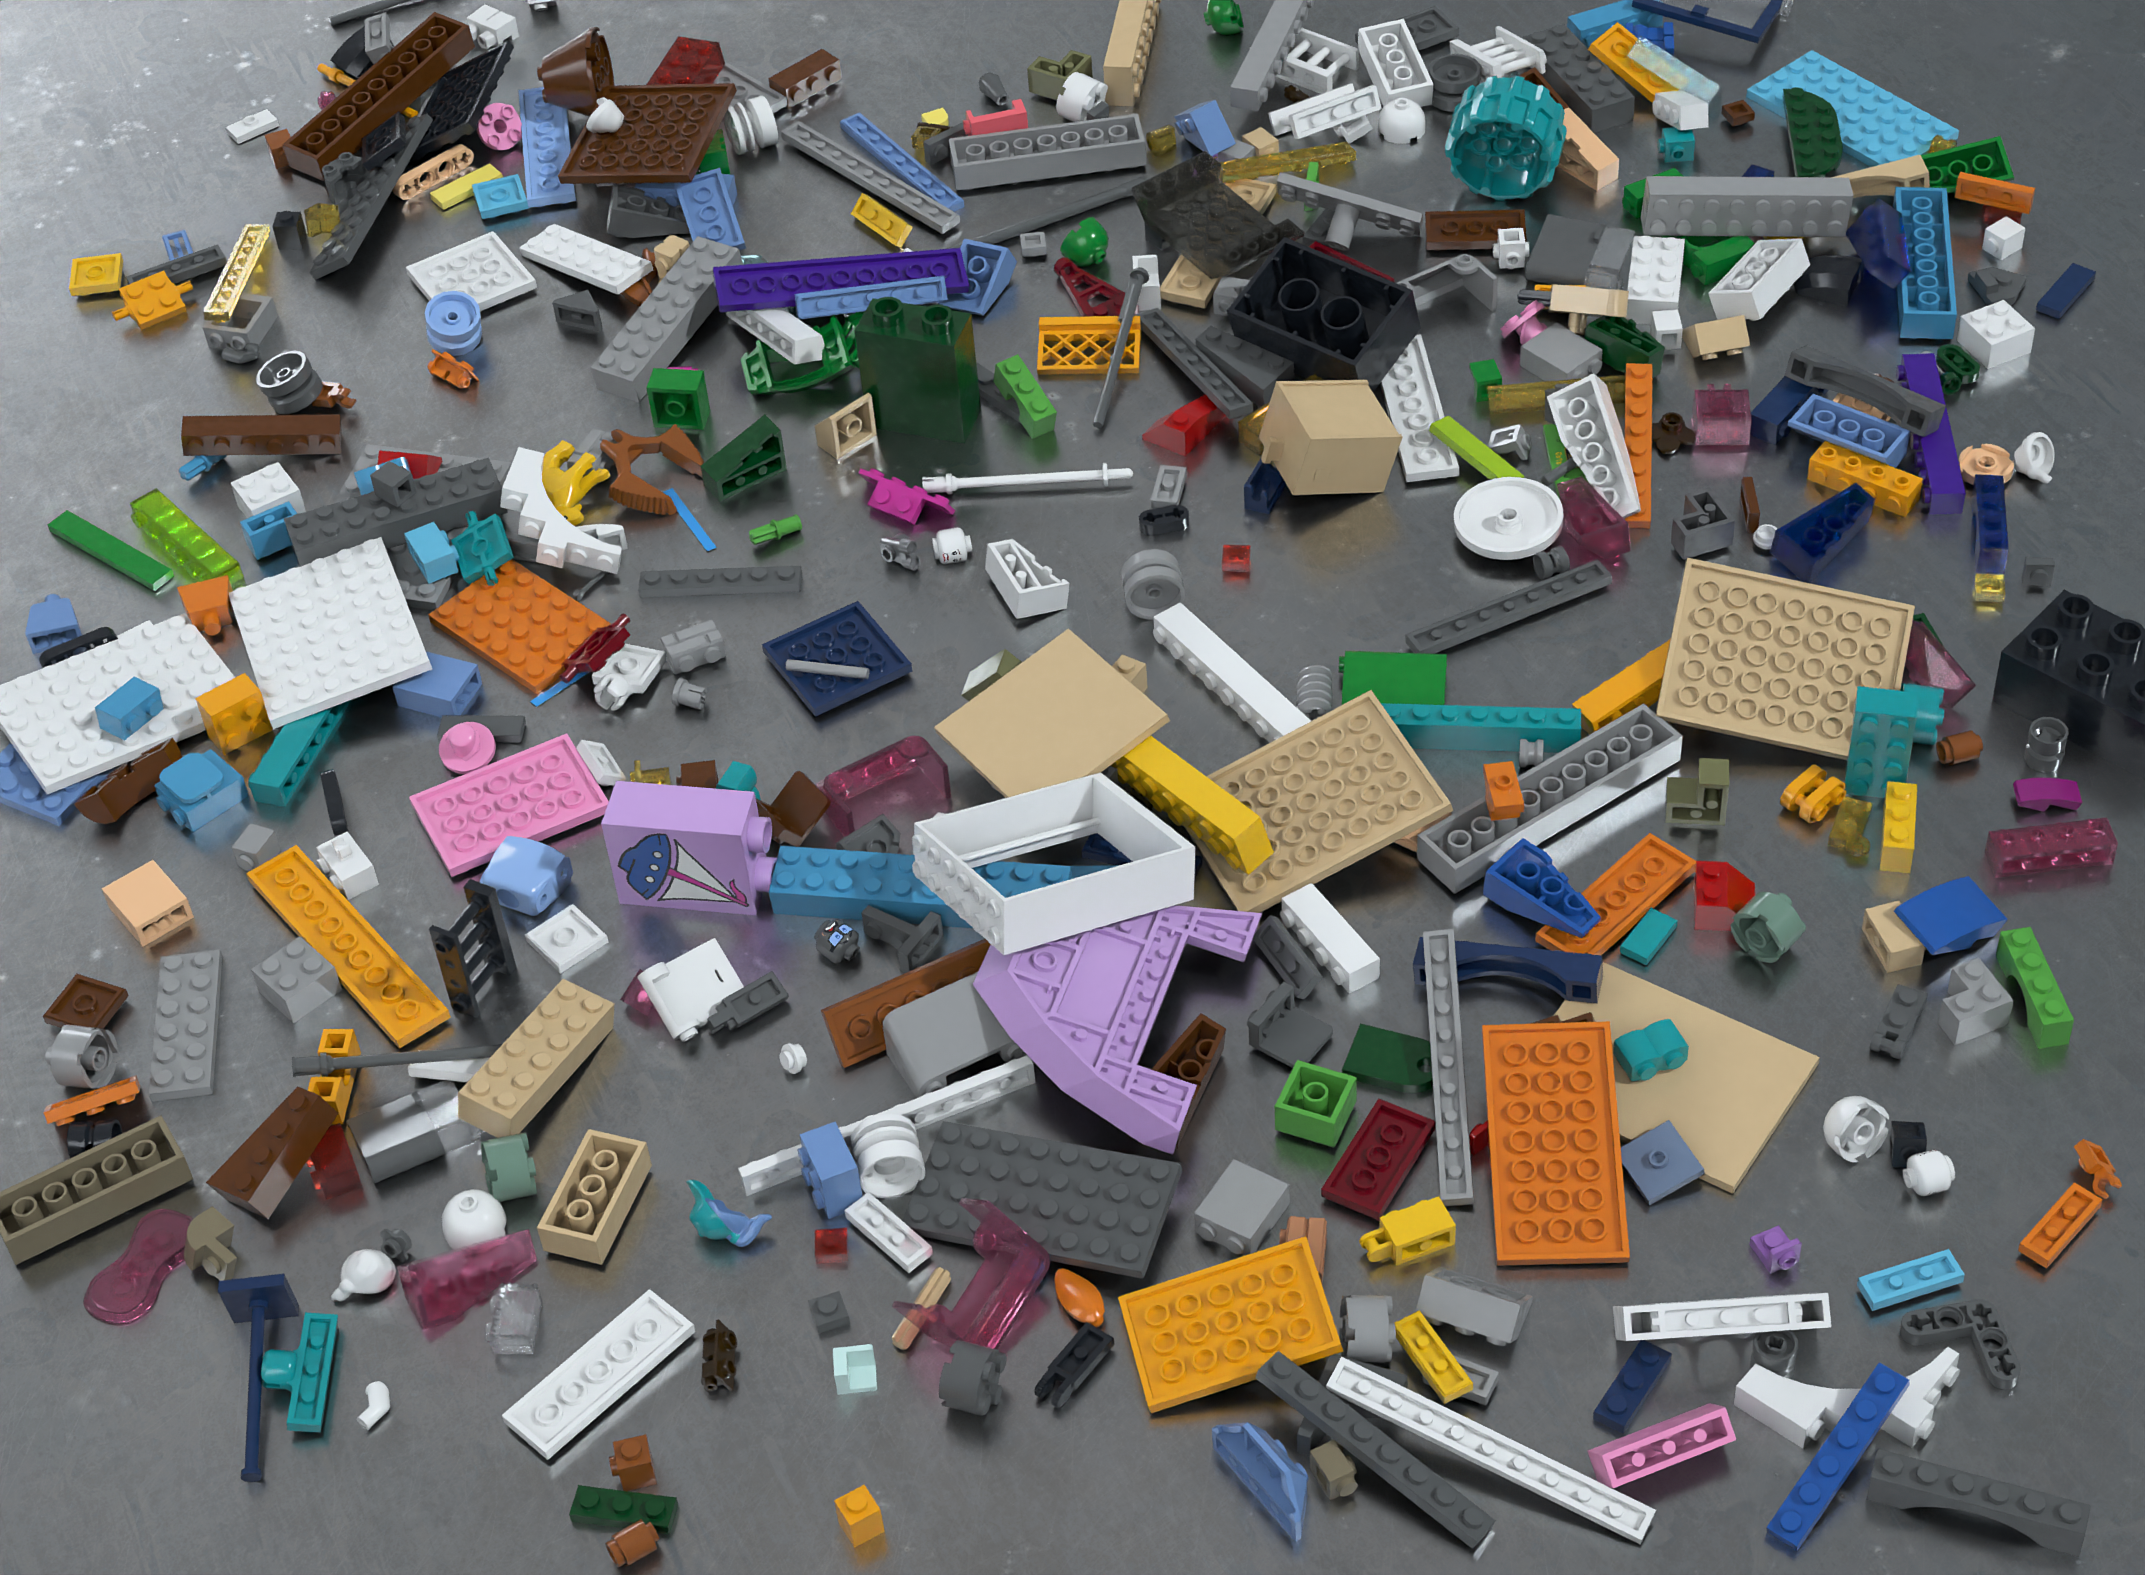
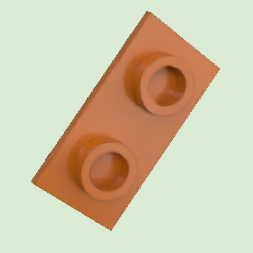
[427,349,479,389]

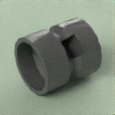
[2024,717,2069,772]
[1750,1330,1798,1379]

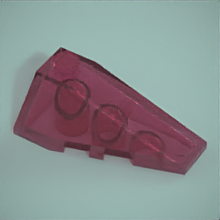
[1557,476,1631,559]

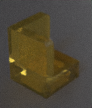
[304,203,340,238]

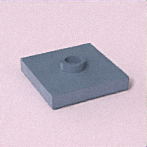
[1621,1120,1705,1205]

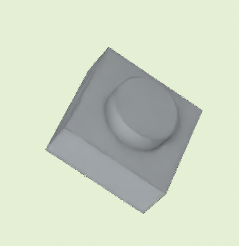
[1020,231,1047,257]

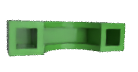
[1996,927,2074,1049]

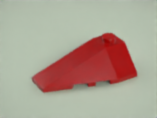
[1142,395,1226,457]

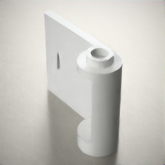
[637,938,744,1042]

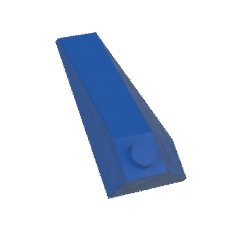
[1483,838,1601,938]

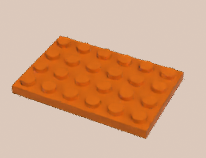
[428,559,611,694]

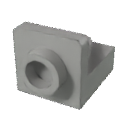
[1488,424,1532,461]

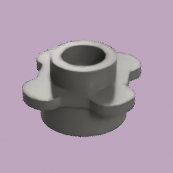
[381,1229,412,1262]

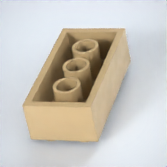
[537,1129,652,1265]

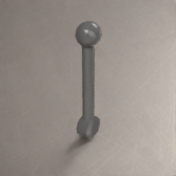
[573,571,610,601]

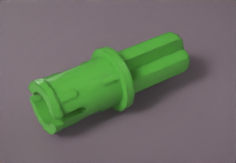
[749,514,802,545]

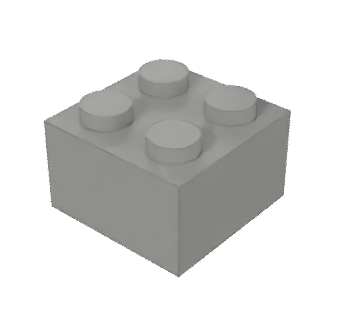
[251,936,342,1024]

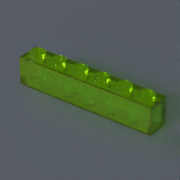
[130,488,246,590]

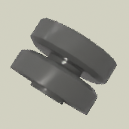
[1429,54,1481,112]
[256,350,323,414]

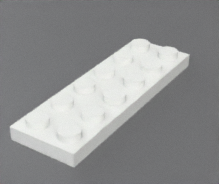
[519,224,653,295]
[502,1289,695,1460]

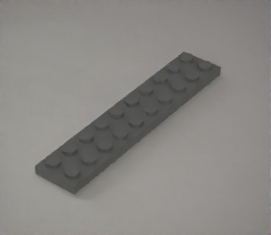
[309,113,433,280]

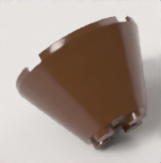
[537,27,615,117]

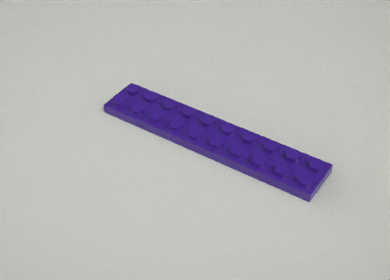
[713,248,969,312]

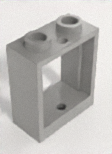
[202,291,278,351]

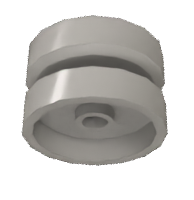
[1121,549,1185,620]

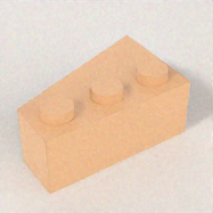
[1558,107,1619,191]

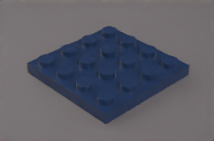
[762,601,913,717]

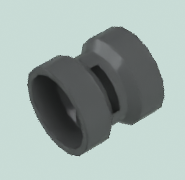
[1533,546,1570,580]

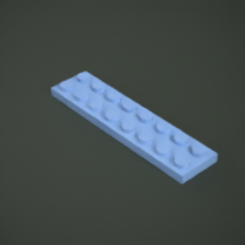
[518,87,576,208]

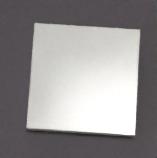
[525,904,609,974]

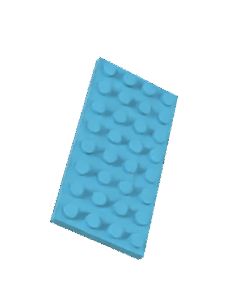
[1746,50,1959,167]

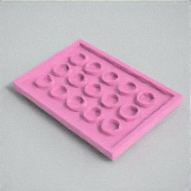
[409,733,609,877]

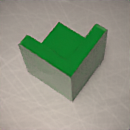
[1469,359,1502,403]

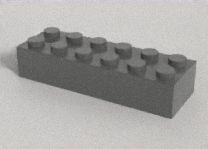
[1523,24,1635,133]

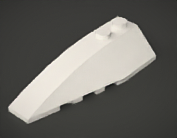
[1547,373,1641,522]

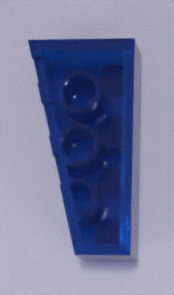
[1770,483,1875,583]

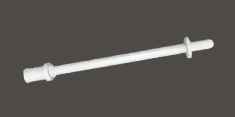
[922,463,1133,495]

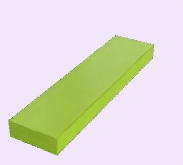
[1429,415,1525,480]

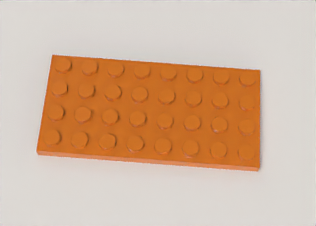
[1482,1021,1630,1266]

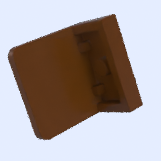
[756,771,831,847]

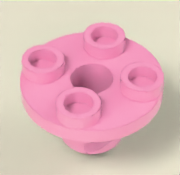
[477,103,522,151]
[1500,299,1547,345]
[439,722,496,774]

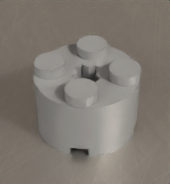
[45,1024,118,1089]
[1339,1295,1396,1363]

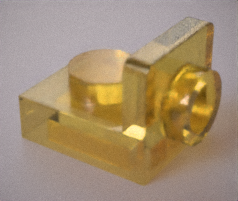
[630,760,672,785]

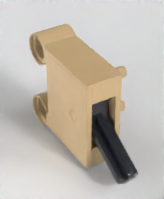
[1517,284,1629,335]

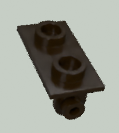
[701,1319,737,1392]

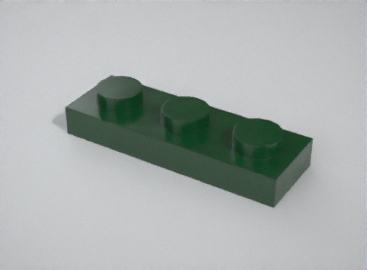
[569,1485,678,1534]

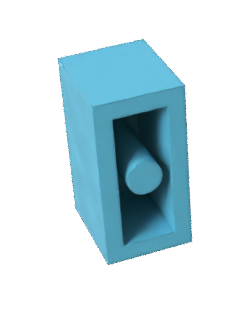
[404,522,459,584]

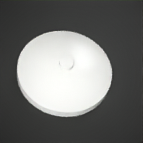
[1454,477,1563,560]

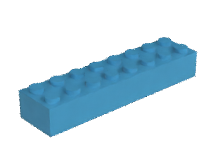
[1892,187,1957,340]

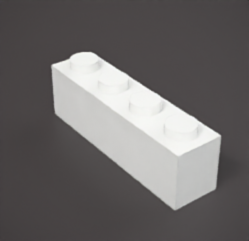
[1280,883,1380,994]

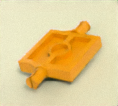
[112,270,193,330]

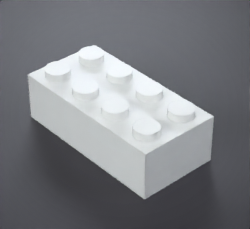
[1358,19,1434,107]
[1625,236,1685,325]
[1708,238,1810,321]

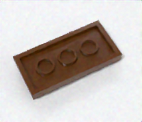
[1425,209,1527,251]

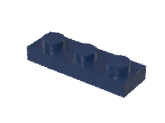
[1593,1340,1672,1434]

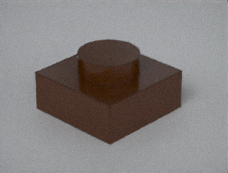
[1721,100,1755,126]

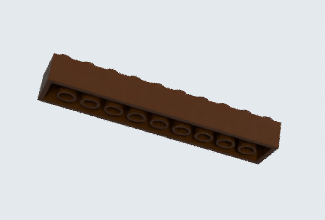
[282,12,475,181]

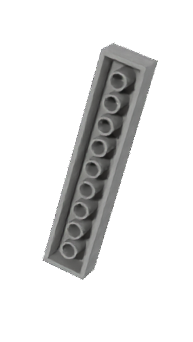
[1417,703,1683,894]

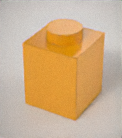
[834,1485,885,1548]

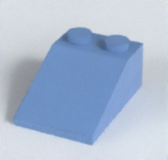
[938,239,1017,316]

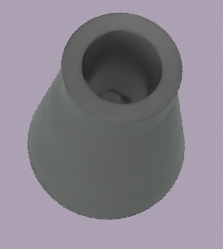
[979,72,1009,106]

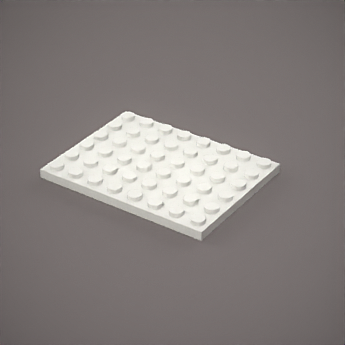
[229,537,432,729]
[0,613,235,795]

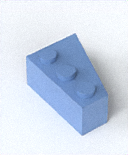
[1174,100,1236,156]

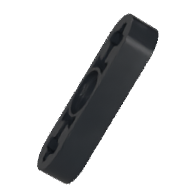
[39,627,118,668]
[320,769,349,836]

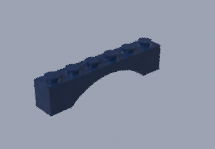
[1413,937,1603,1004]

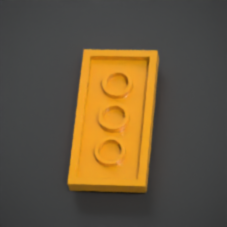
[1588,22,1689,103]

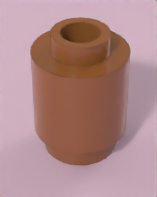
[1936,730,1983,765]
[605,1519,660,1568]

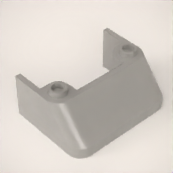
[1397,254,1498,312]

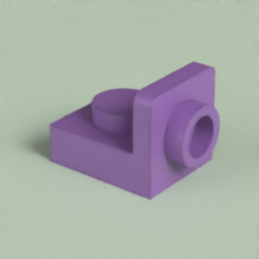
[1749,1225,1802,1274]

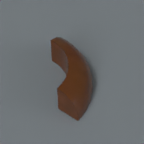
[74,737,182,824]

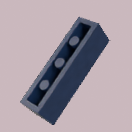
[1747,376,1829,445]

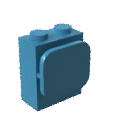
[155,749,249,832]

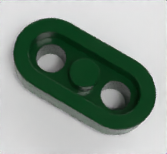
[1936,344,1980,384]

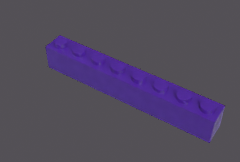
[1896,353,1966,515]

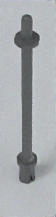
[292,1036,510,1077]

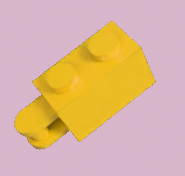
[1359,1196,1456,1266]

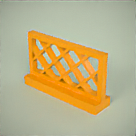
[1037,316,1141,375]

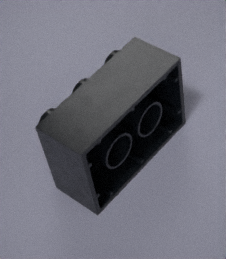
[1227,237,1421,392]
[1992,589,2145,780]

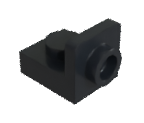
[1890,1121,1927,1168]

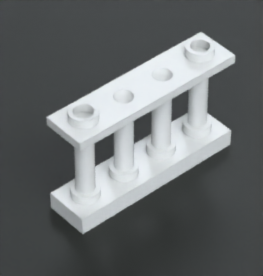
[1449,26,1547,82]
[1250,28,1359,94]
[1268,83,1382,139]

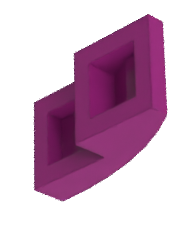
[2013,778,2082,812]

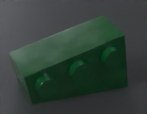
[701,414,787,502]

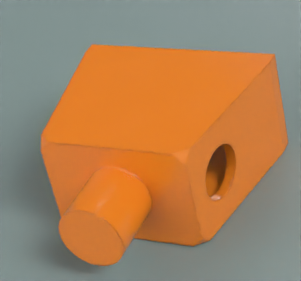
[177,575,234,635]

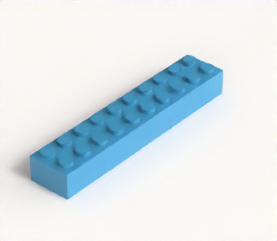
[769,846,1072,928]

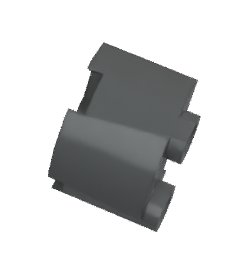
[322,152,366,205]

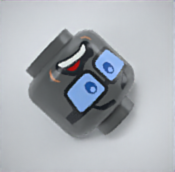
[814,919,860,964]

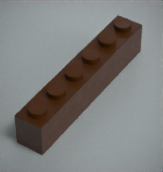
[181,414,342,456]

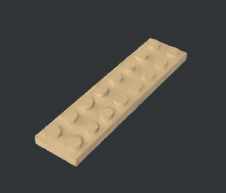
[1160,175,1276,308]

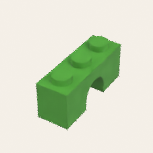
[993,354,1057,439]

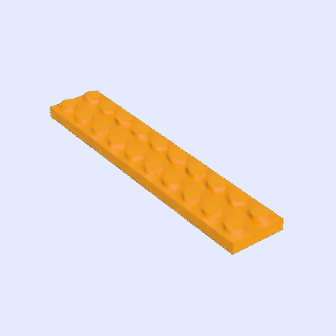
[246,845,451,1049]

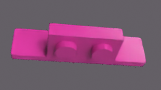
[858,468,955,525]

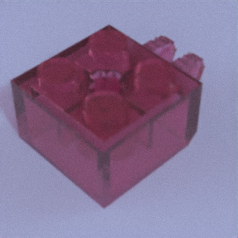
[1692,384,1752,446]

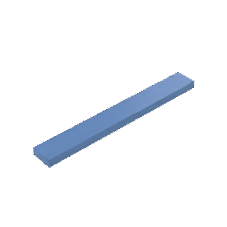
[840,112,965,212]

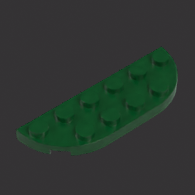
[1782,87,1843,178]

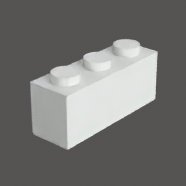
[1652,90,1708,130]

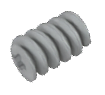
[1296,665,1332,721]

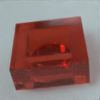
[1222,545,1251,572]
[815,1228,848,1264]

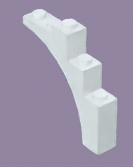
[500,447,622,574]
[1734,1347,1960,1449]

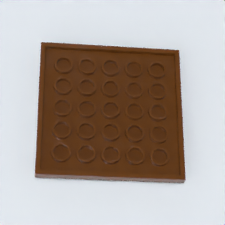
[558,83,737,184]

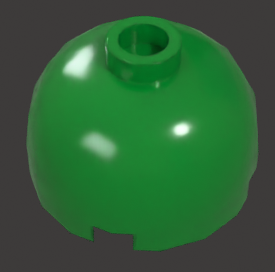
[1204,0,1244,36]
[1060,217,1109,267]

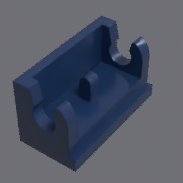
[1244,459,1286,514]

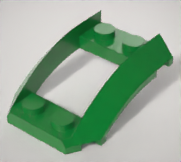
[740,315,856,395]

